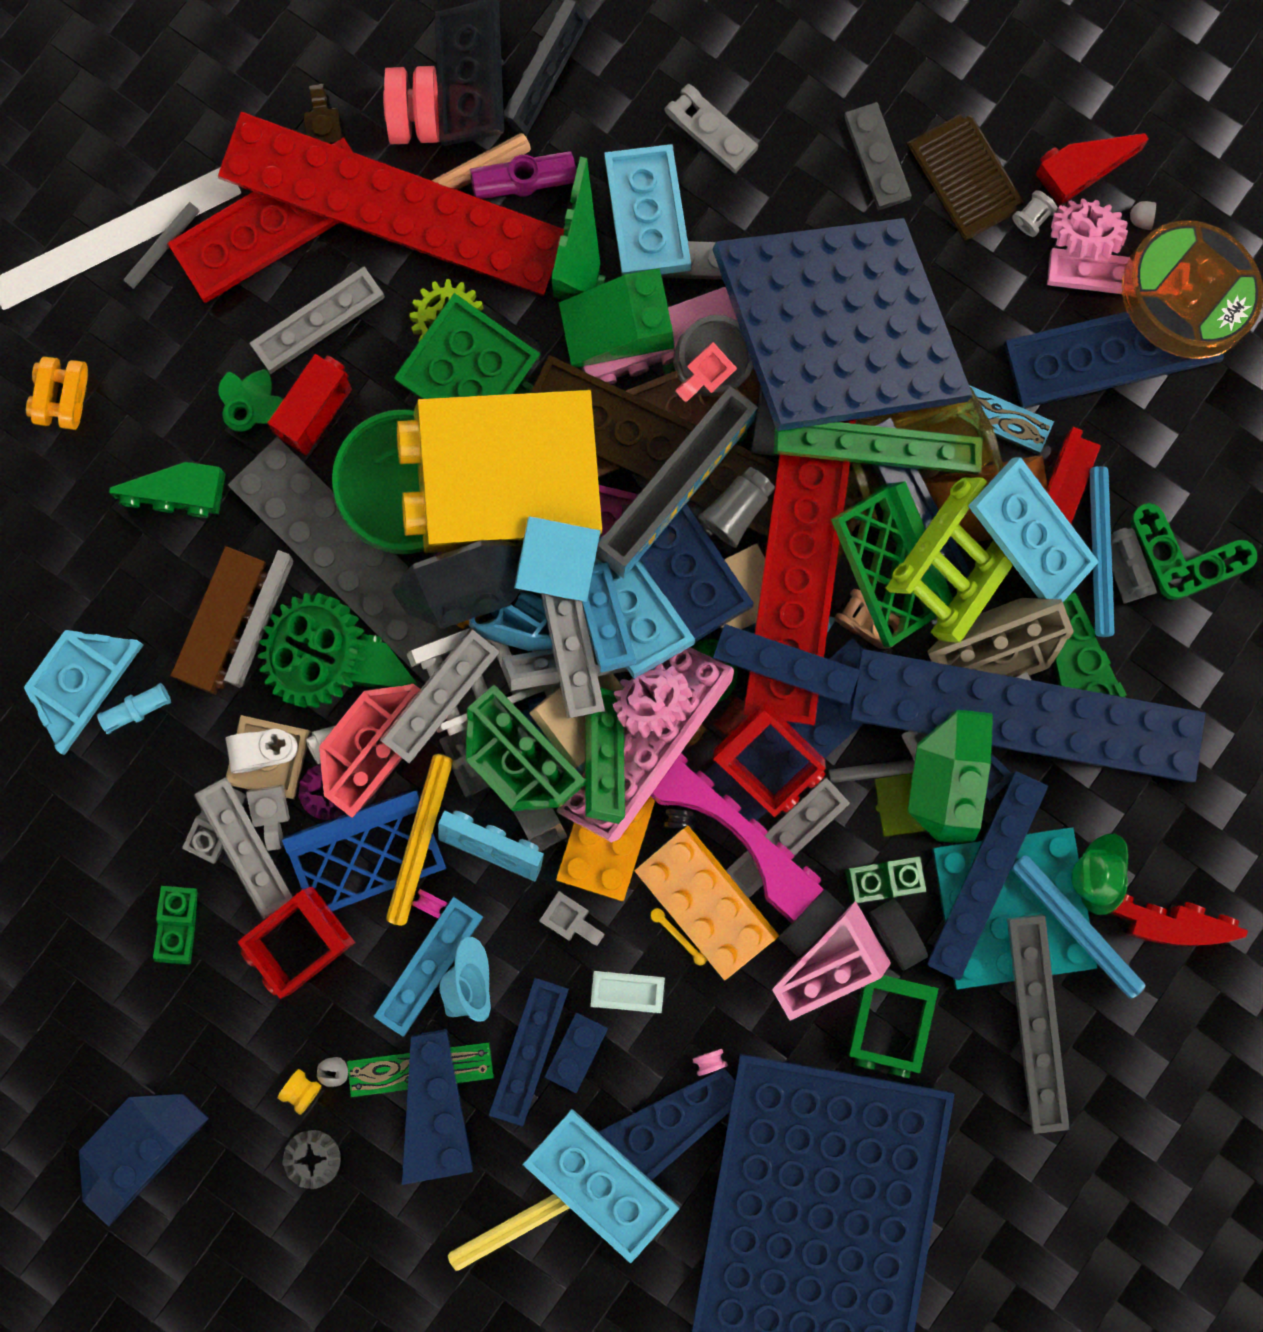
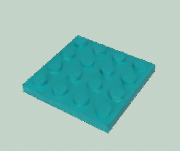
[932,828,1097,989]

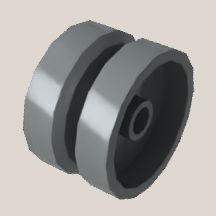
[673,315,754,397]

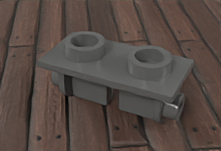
[1111,528,1157,604]

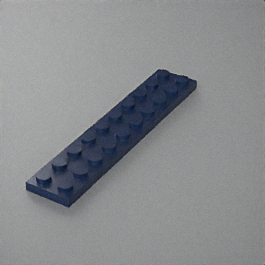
[849,649,1206,783]

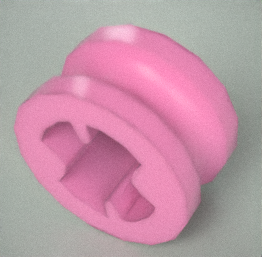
[692,1049,728,1076]

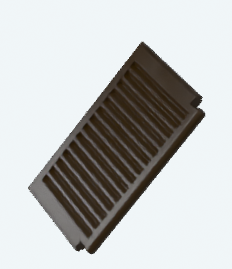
[907,114,1024,241]

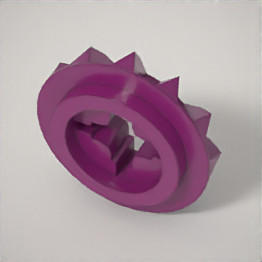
[298,764,345,820]

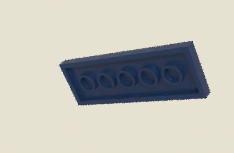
[1004,293,1224,409]
[704,638,863,822]

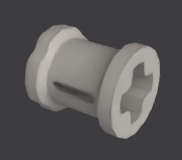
[1012,190,1058,237]

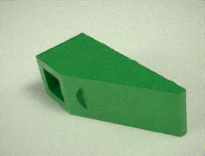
[109,462,226,518]

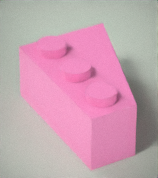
[772,901,891,1020]

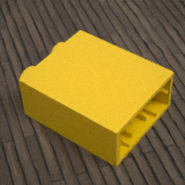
[397,390,602,553]

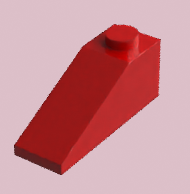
[1036,133,1149,206]

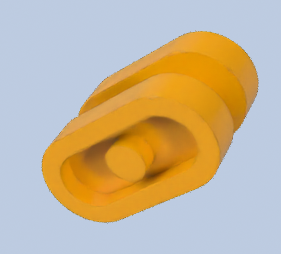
[26,356,88,430]

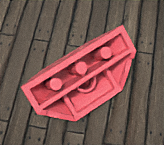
[319,684,421,818]

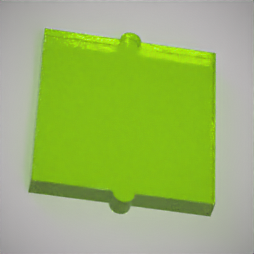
[874,773,926,837]

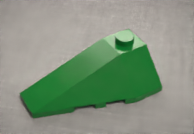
[552,157,606,300]

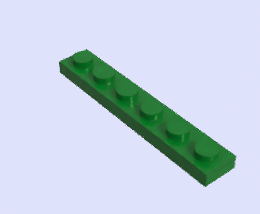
[774,422,983,475]

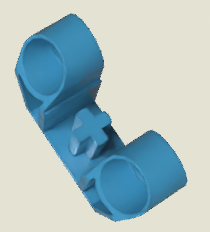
[469,590,553,651]

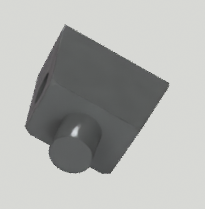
[514,808,567,852]

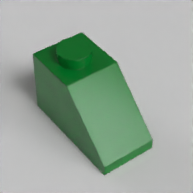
[349,634,419,689]

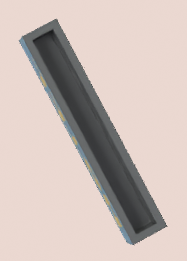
[596,386,758,579]

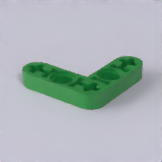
[1130,503,1257,600]

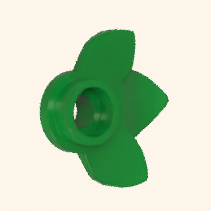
[219,369,284,432]

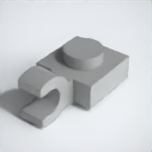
[246,784,290,851]
[539,891,605,946]

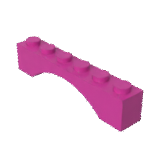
[650,753,824,923]

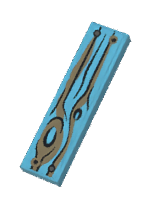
[930,385,1054,455]

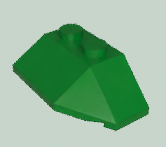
[466,685,587,811]
[908,710,993,844]

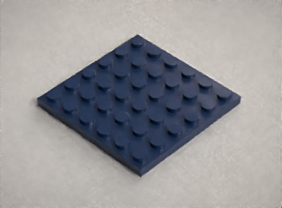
[712,218,973,431]

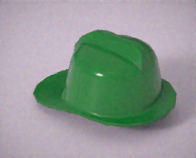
[1071,834,1128,915]

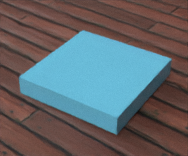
[514,516,601,602]

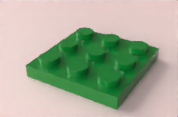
[394,293,540,399]

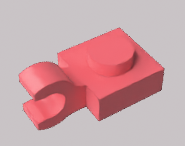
[675,342,737,402]

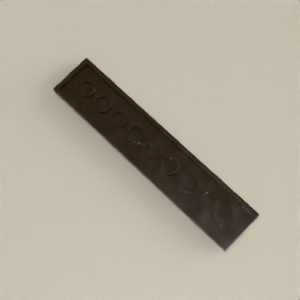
[531,355,862,567]

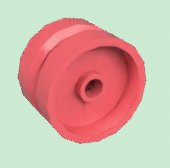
[383,66,439,144]

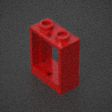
[268,354,352,457]
[713,701,826,817]
[238,886,355,999]

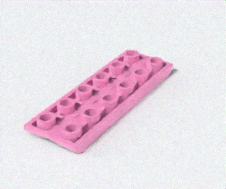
[557,647,734,842]

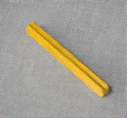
[386,754,453,926]

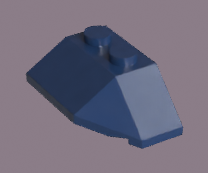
[79,1094,209,1226]

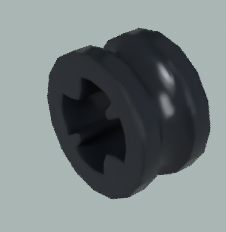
[663,809,697,831]

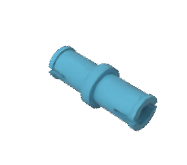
[97,683,171,734]

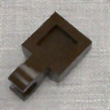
[304,84,343,144]

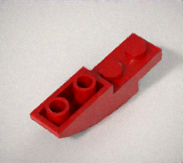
[1109,894,1248,946]

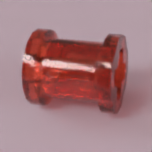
[711,695,747,736]

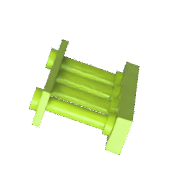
[886,478,1013,643]

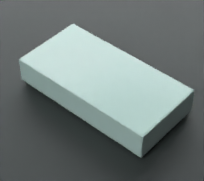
[590,971,665,1013]

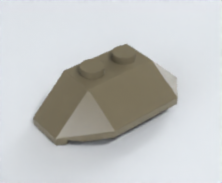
[927,598,1074,677]

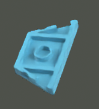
[24,630,144,755]

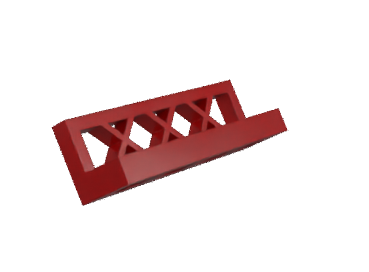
[1046,427,1101,524]

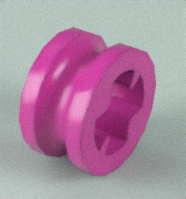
[411,889,448,918]

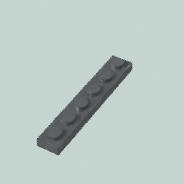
[1007,914,1070,1134]

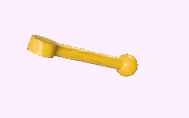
[651,908,707,966]

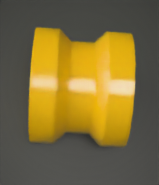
[277,1069,322,1115]

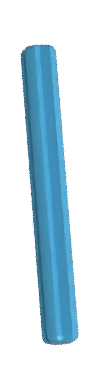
[1089,466,1115,637]
[1012,855,1145,999]

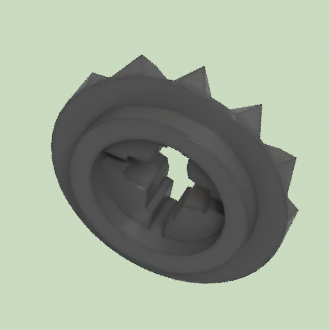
[282,1130,341,1189]

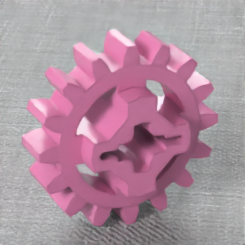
[1051,199,1128,260]
[613,663,692,738]

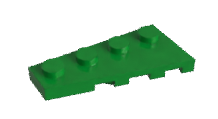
[1053,592,1127,698]

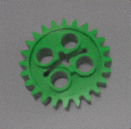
[258,593,366,708]

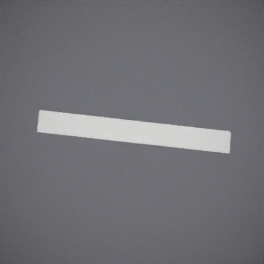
[0,167,241,310]

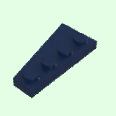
[598,1068,735,1180]

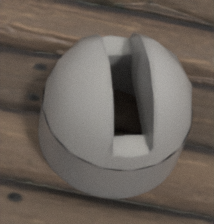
[1130,201,1156,230]
[317,1057,348,1087]

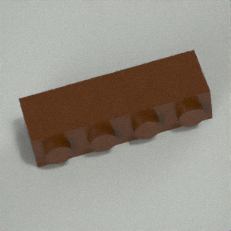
[171,546,270,695]

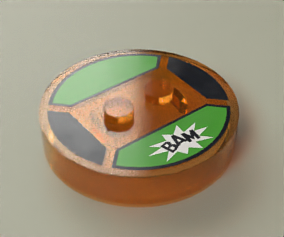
[1122,220,1263,359]

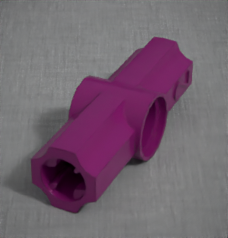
[470,151,576,199]

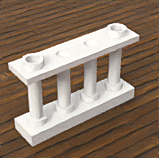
[407,619,560,736]

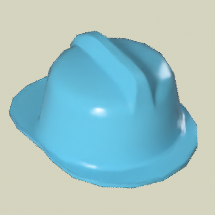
[440,937,491,1022]

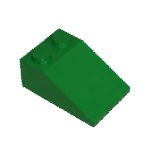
[559,268,674,368]

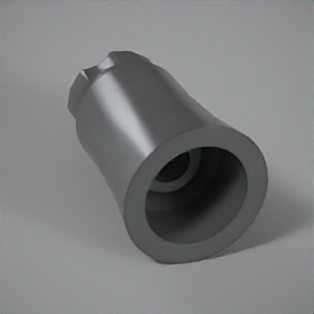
[698,467,775,548]

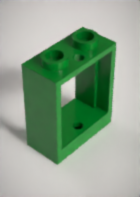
[847,975,939,1078]

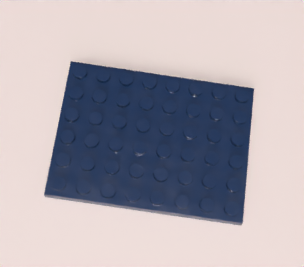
[692,1054,955,1332]

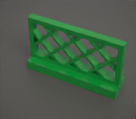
[831,481,953,647]

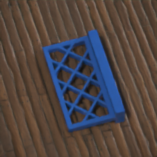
[282,788,446,911]

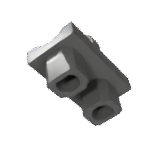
[439,729,489,798]

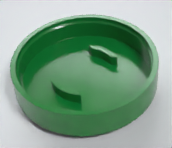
[332,410,424,554]

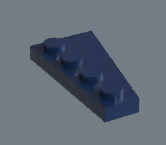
[402,1029,473,1185]

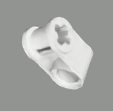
[226,729,298,773]

